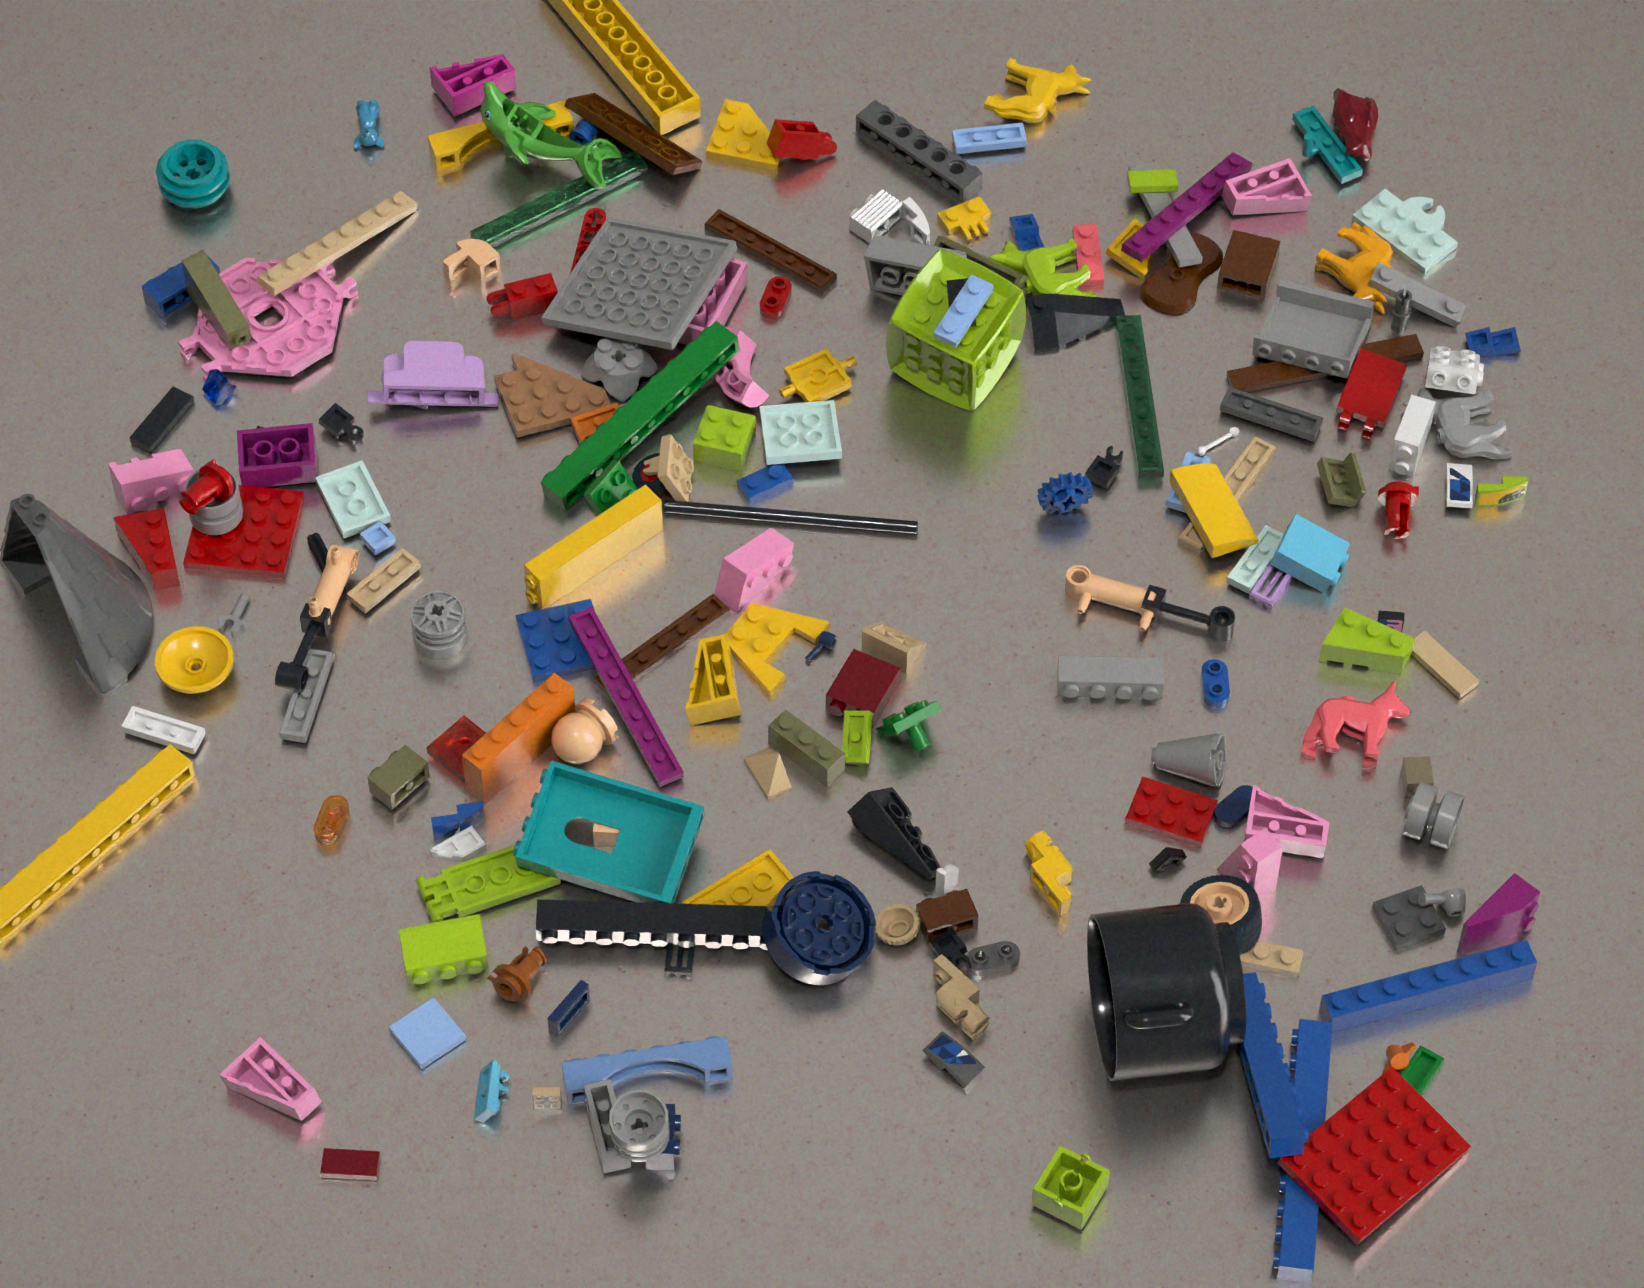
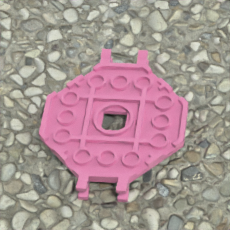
[178,257,358,384]

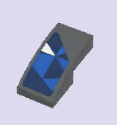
[922,1031,985,1088]

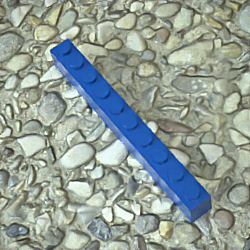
[1272,1019,1333,1283]

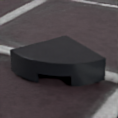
[1149,847,1187,871]

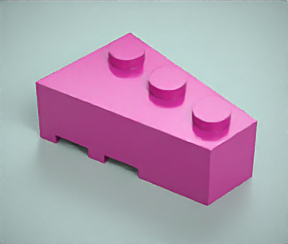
[429,54,516,117]

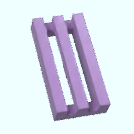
[1249,564,1293,610]

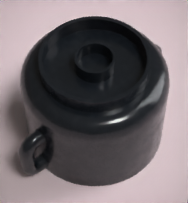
[1087,903,1246,1081]

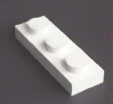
[121,706,206,754]

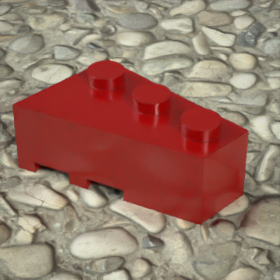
[113,508,180,591]

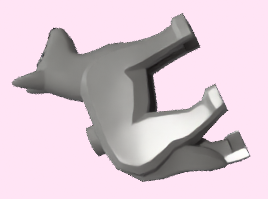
[1400,388,1512,460]

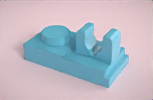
[474,1060,510,1123]

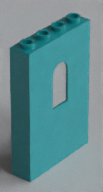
[513,761,705,903]

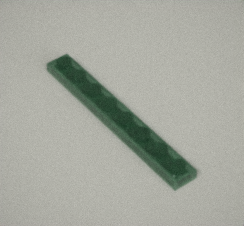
[470,151,648,248]
[1115,315,1164,479]

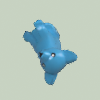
[353,100,384,149]

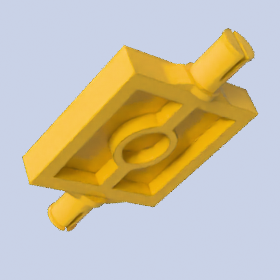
[779,348,857,402]

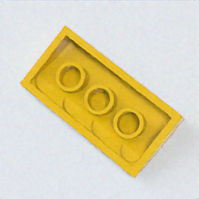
[1169,463,1259,558]

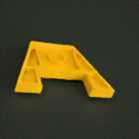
[725,603,830,698]

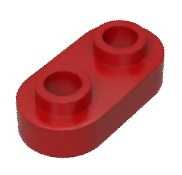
[760,276,792,320]

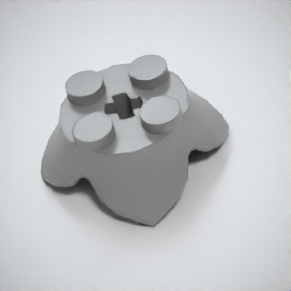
[581,338,657,402]

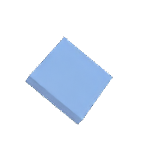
[389,998,466,1070]

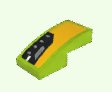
[1475,476,1528,507]

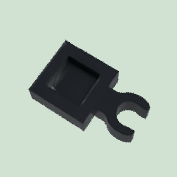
[319,403,364,445]
[1085,446,1123,489]
[929,928,972,970]

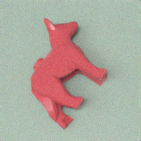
[1301,680,1411,769]

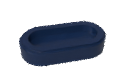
[1214,785,1253,828]

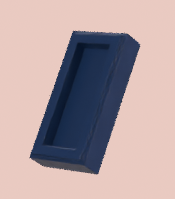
[547,980,590,1037]

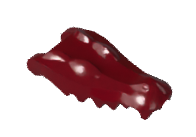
[1332,88,1378,161]

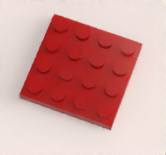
[183,485,305,579]

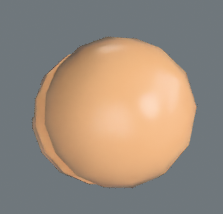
[551,697,619,765]

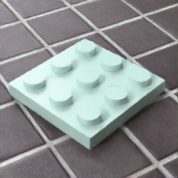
[759,400,842,465]

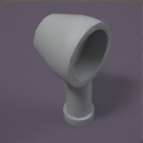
[1418,888,1466,917]

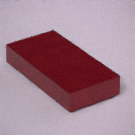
[320,1148,380,1181]

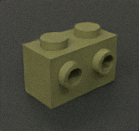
[367,745,430,810]

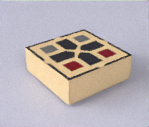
[532,1086,562,1109]

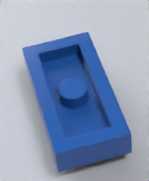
[737,464,793,504]

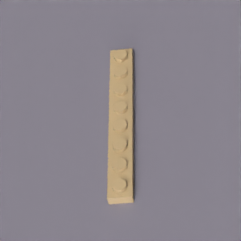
[257,191,418,296]

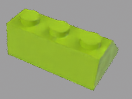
[398,914,489,985]

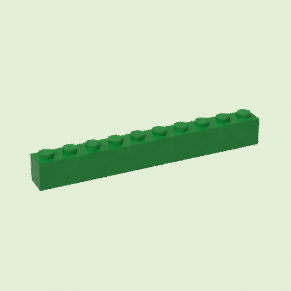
[541,321,740,512]

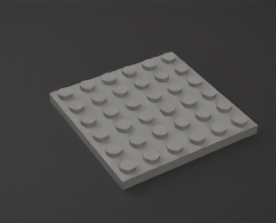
[541,218,738,350]

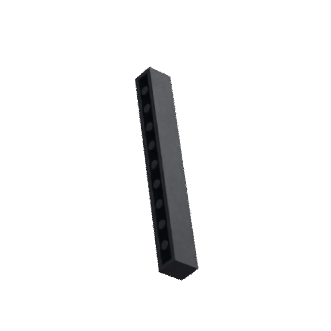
[536,899,768,950]

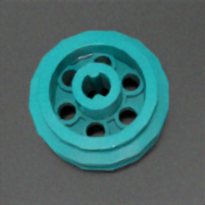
[156,139,230,209]

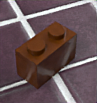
[916,889,979,944]

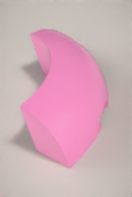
[714,326,769,408]

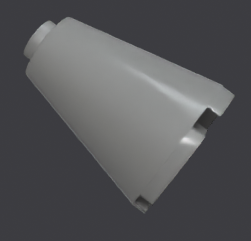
[1151,734,1226,786]

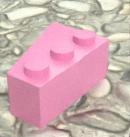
[1222,158,1312,215]
[714,528,795,613]
[1244,785,1330,858]

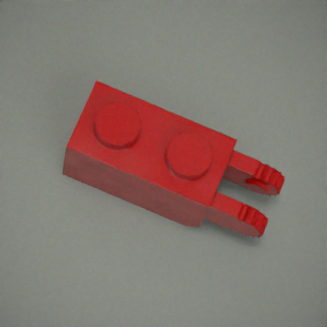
[767,119,838,160]
[486,273,558,320]

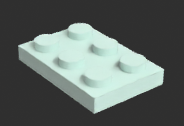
[315,460,391,538]

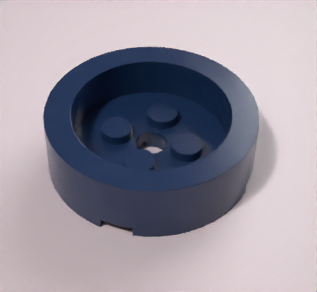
[763,871,876,985]

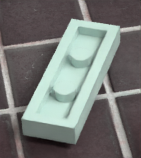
[1227,525,1283,594]

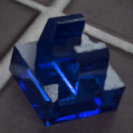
[202,369,236,405]

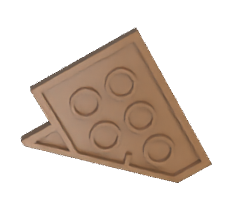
[494,354,611,438]

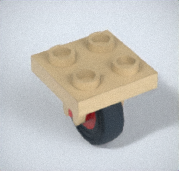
[632,434,694,502]

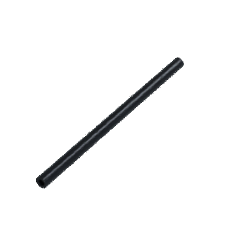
[664,500,918,534]

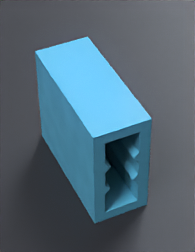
[1270,514,1350,593]

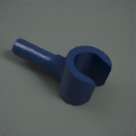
[805,631,836,662]

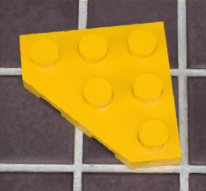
[706,99,780,171]

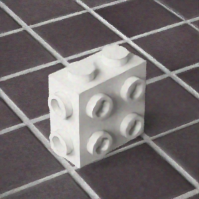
[1425,346,1484,394]

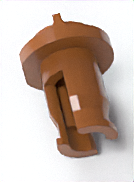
[487,946,547,1002]

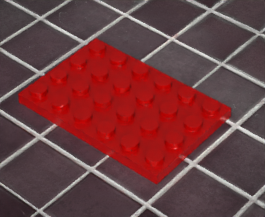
[1278,1067,1472,1245]

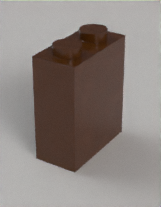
[1217,230,1281,300]

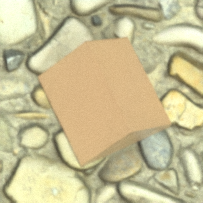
[862,622,927,674]

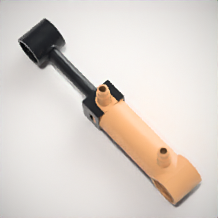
[275,544,359,692]
[1065,565,1235,642]

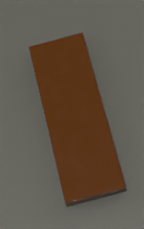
[564,93,703,175]

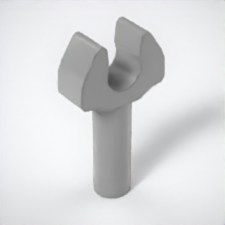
[217,593,250,638]

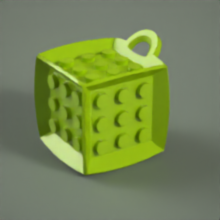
[886,249,1026,411]

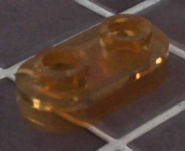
[313,795,350,845]

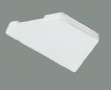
[429,826,486,862]
[935,864,959,898]

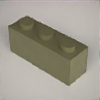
[768,710,845,787]

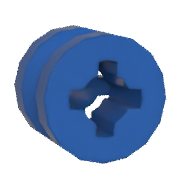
[569,119,599,145]

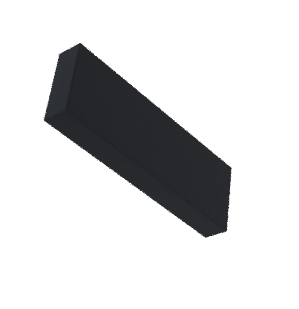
[129,386,194,452]

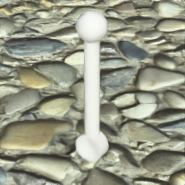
[1196,427,1239,456]

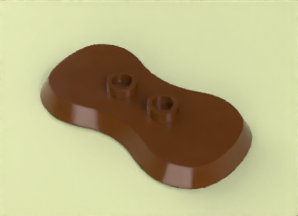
[1140,232,1223,315]

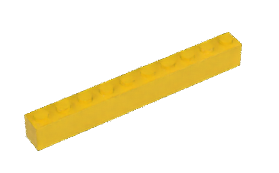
[0,744,195,944]

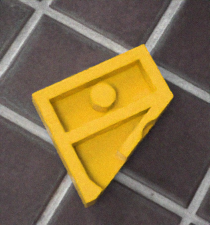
[1105,219,1150,280]

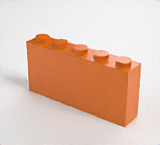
[462,673,575,805]

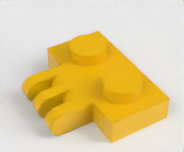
[937,196,991,241]

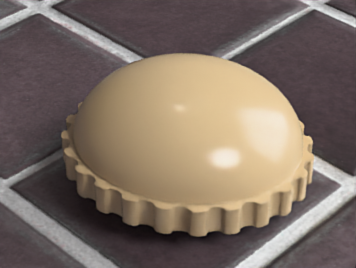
[874,903,921,945]

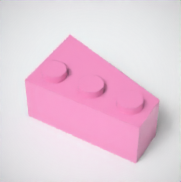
[108,448,194,515]
[1217,828,1283,900]
[219,1037,322,1121]

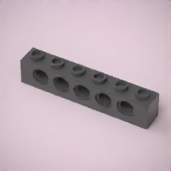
[856,100,983,203]

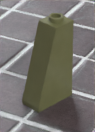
[181,250,251,350]

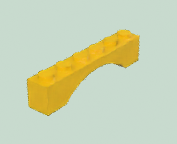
[428,100,574,172]

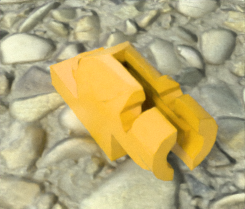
[1024,831,1073,917]

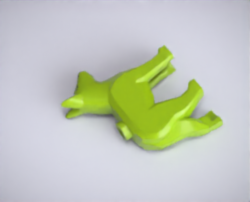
[989,238,1098,297]

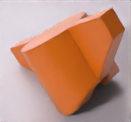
[1382,1042,1417,1074]

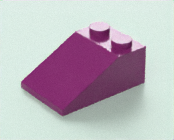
[1457,873,1540,955]

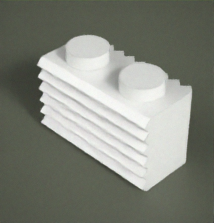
[849,189,903,243]

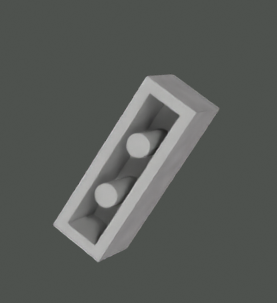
[584,1079,631,1173]

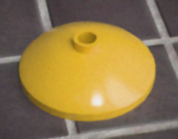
[155,626,234,694]

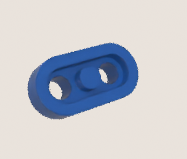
[1201,659,1230,708]

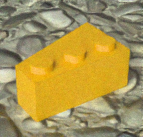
[685,634,742,726]

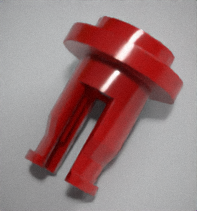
[179,459,234,515]
[1378,481,1419,539]

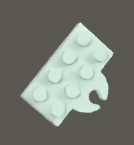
[1352,189,1458,274]

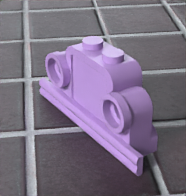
[368,340,498,407]

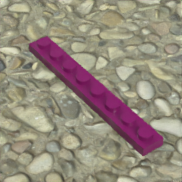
[1121,152,1252,262]
[569,607,684,787]

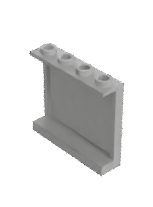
[1252,279,1375,379]

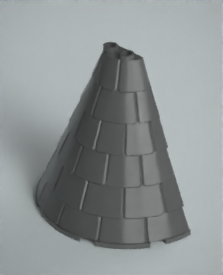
[0,494,154,699]

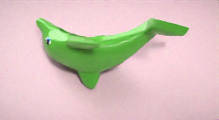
[480,81,622,189]

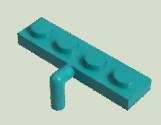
[1292,105,1363,184]

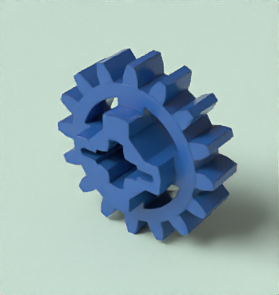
[1037,472,1093,514]

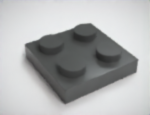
[1372,885,1446,951]

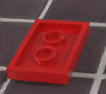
[1125,776,1218,848]

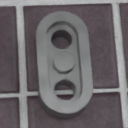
[966,941,1020,976]

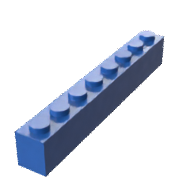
[1319,940,1537,1034]
[1237,972,1308,1158]

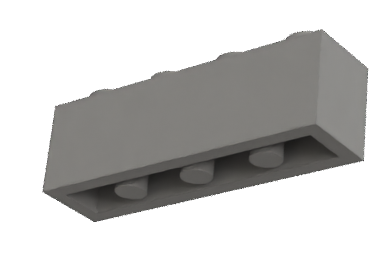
[1057,655,1164,700]

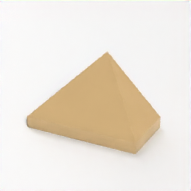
[744,748,792,800]

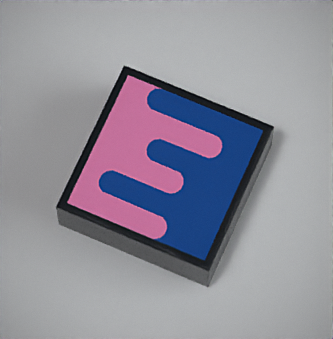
[1377,611,1405,632]

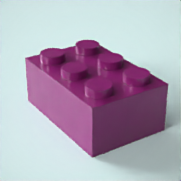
[237,423,318,487]

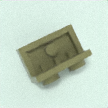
[1317,453,1366,507]

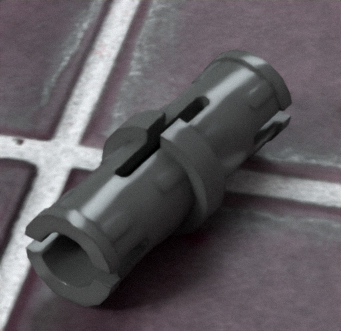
[1391,289,1412,333]

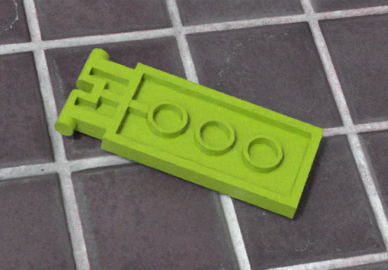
[415,845,561,923]

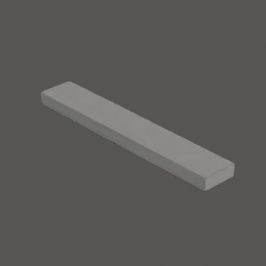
[1128,163,1203,268]

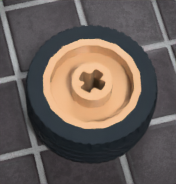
[1180,875,1262,955]

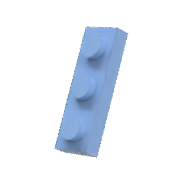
[952,123,1027,154]
[933,274,994,348]

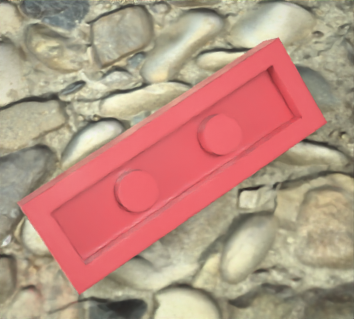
[1072,224,1104,287]

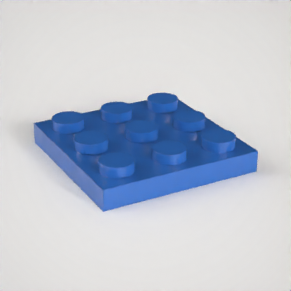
[515,599,595,683]

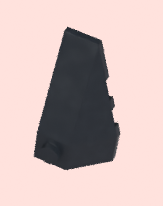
[1025,293,1126,353]
[847,787,941,879]

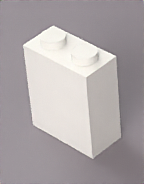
[1389,395,1436,477]

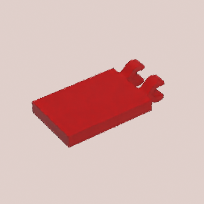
[1336,349,1408,439]

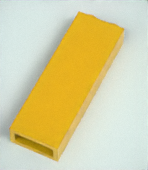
[524,485,663,609]

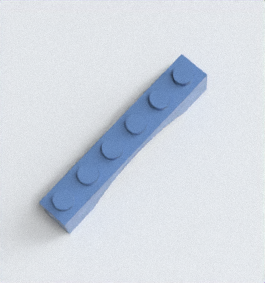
[562,1036,732,1105]

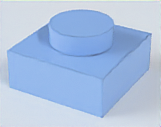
[360,521,396,556]

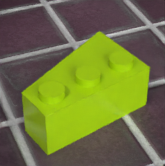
[1319,607,1415,675]

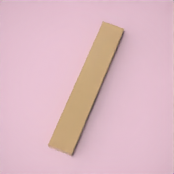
[1178,436,1276,554]

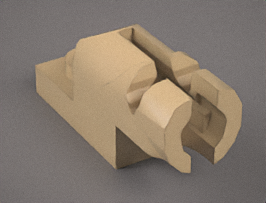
[933,954,990,1040]

